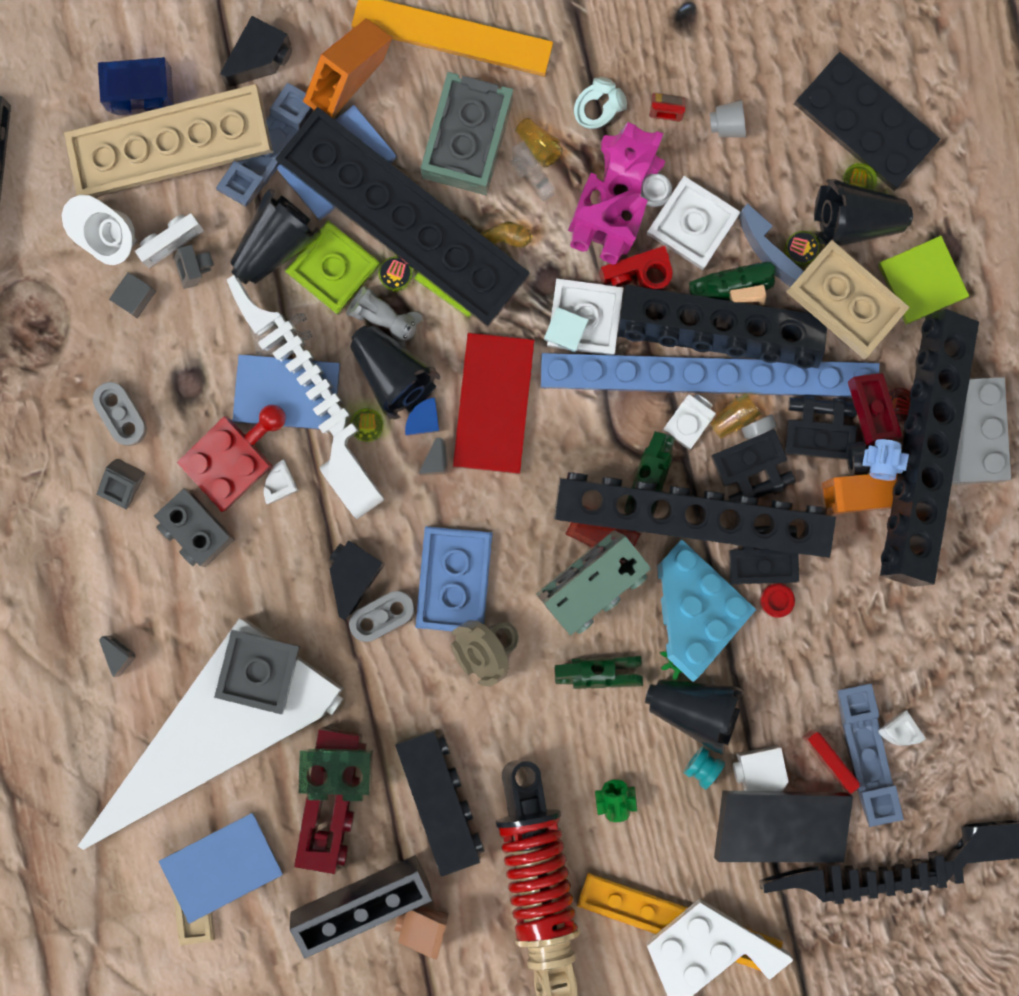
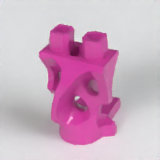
[568,122,665,265]

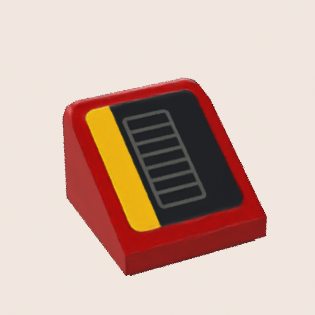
[649,93,686,122]

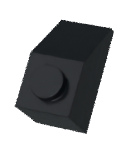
[220,16,292,87]
[329,540,385,621]

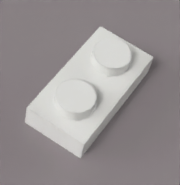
[135,213,204,268]

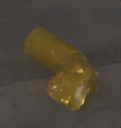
[481,221,533,248]

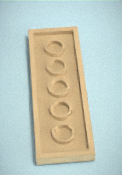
[64,84,273,197]

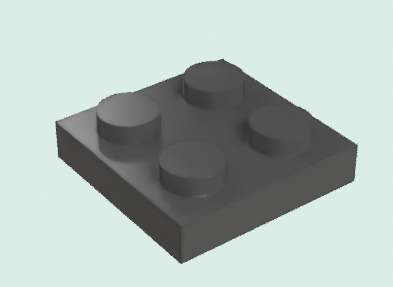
[214,630,300,715]

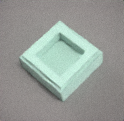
[544,307,588,352]

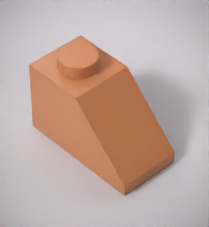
[394,906,449,960]

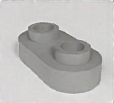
[93,382,147,446]
[349,591,414,642]

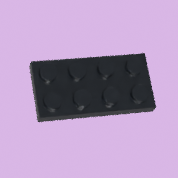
[794,52,940,191]

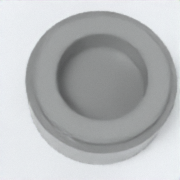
[741,414,777,439]

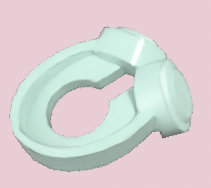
[574,77,627,130]

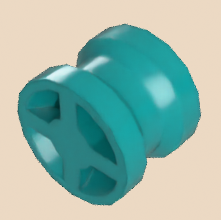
[683,746,725,790]

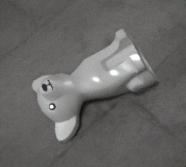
[346,286,423,347]

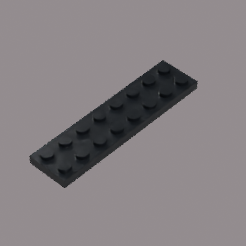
[275,107,530,327]

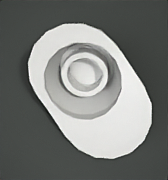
[62,195,137,265]

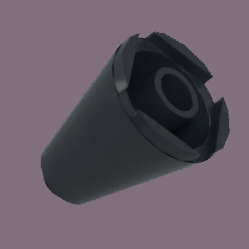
[814,179,913,248]
[230,189,321,284]
[350,326,440,419]
[645,679,744,754]

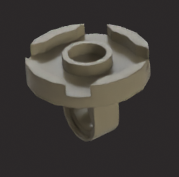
[451,620,519,687]

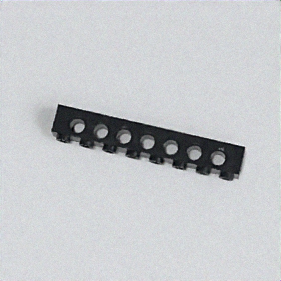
[880,309,979,587]
[553,472,836,558]

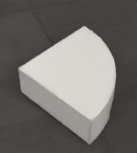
[264,459,299,505]
[878,710,926,746]

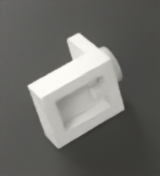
[662,394,716,450]

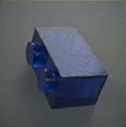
[98,57,174,115]

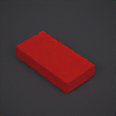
[802,730,860,794]

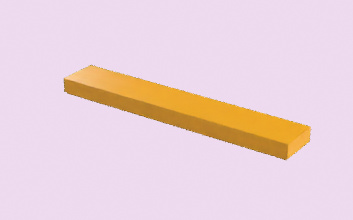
[351,0,553,77]
[576,872,783,971]

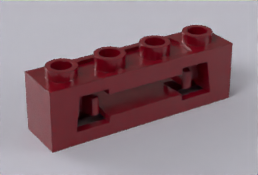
[294,727,367,874]

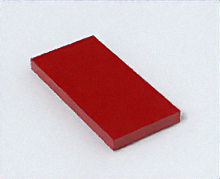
[453,333,535,474]

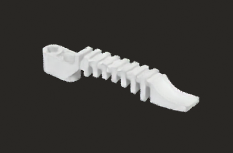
[227,275,385,519]

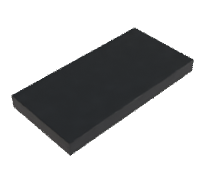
[714,790,853,863]

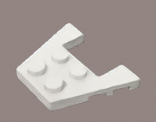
[647,899,793,996]

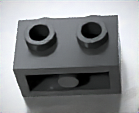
[154,488,235,567]

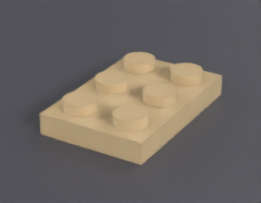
[786,240,910,359]

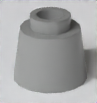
[710,100,746,138]

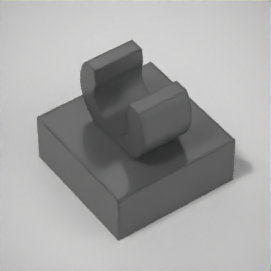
[174,245,214,289]

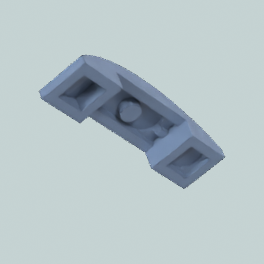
[216,83,313,207]
[738,203,804,287]
[837,683,904,827]

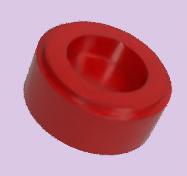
[760,584,795,618]

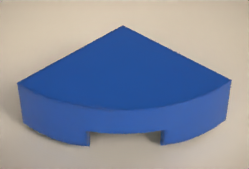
[405,397,439,436]

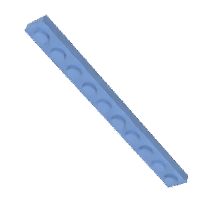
[541,353,879,398]

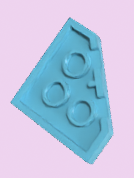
[657,540,756,682]

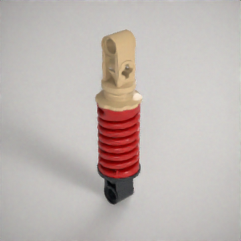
[495,760,580,996]

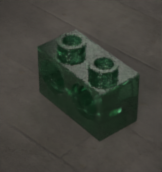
[298,748,373,801]

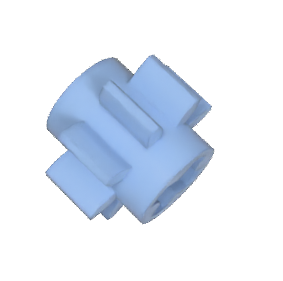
[862,439,909,481]

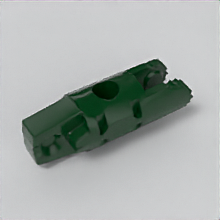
[689,261,776,301]
[624,431,675,517]
[554,656,643,689]

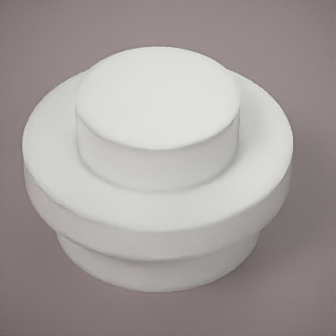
[641,173,672,207]

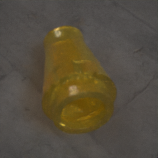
[515,118,563,168]
[709,392,761,439]

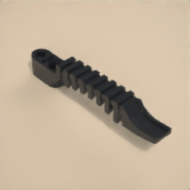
[759,820,1019,904]

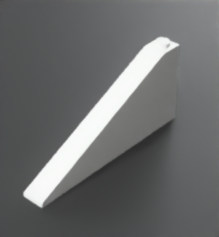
[78,618,344,850]

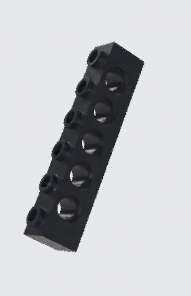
[617,285,827,369]

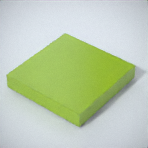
[285,220,381,315]
[878,236,969,325]

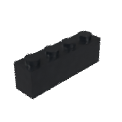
[395,729,485,877]
[289,855,432,959]

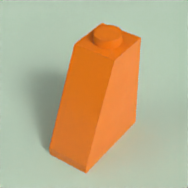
[303,18,393,118]
[822,473,898,515]

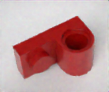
[599,245,673,291]

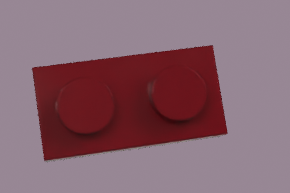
[848,373,902,445]

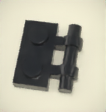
[784,395,857,460]
[711,429,796,502]
[728,525,799,585]

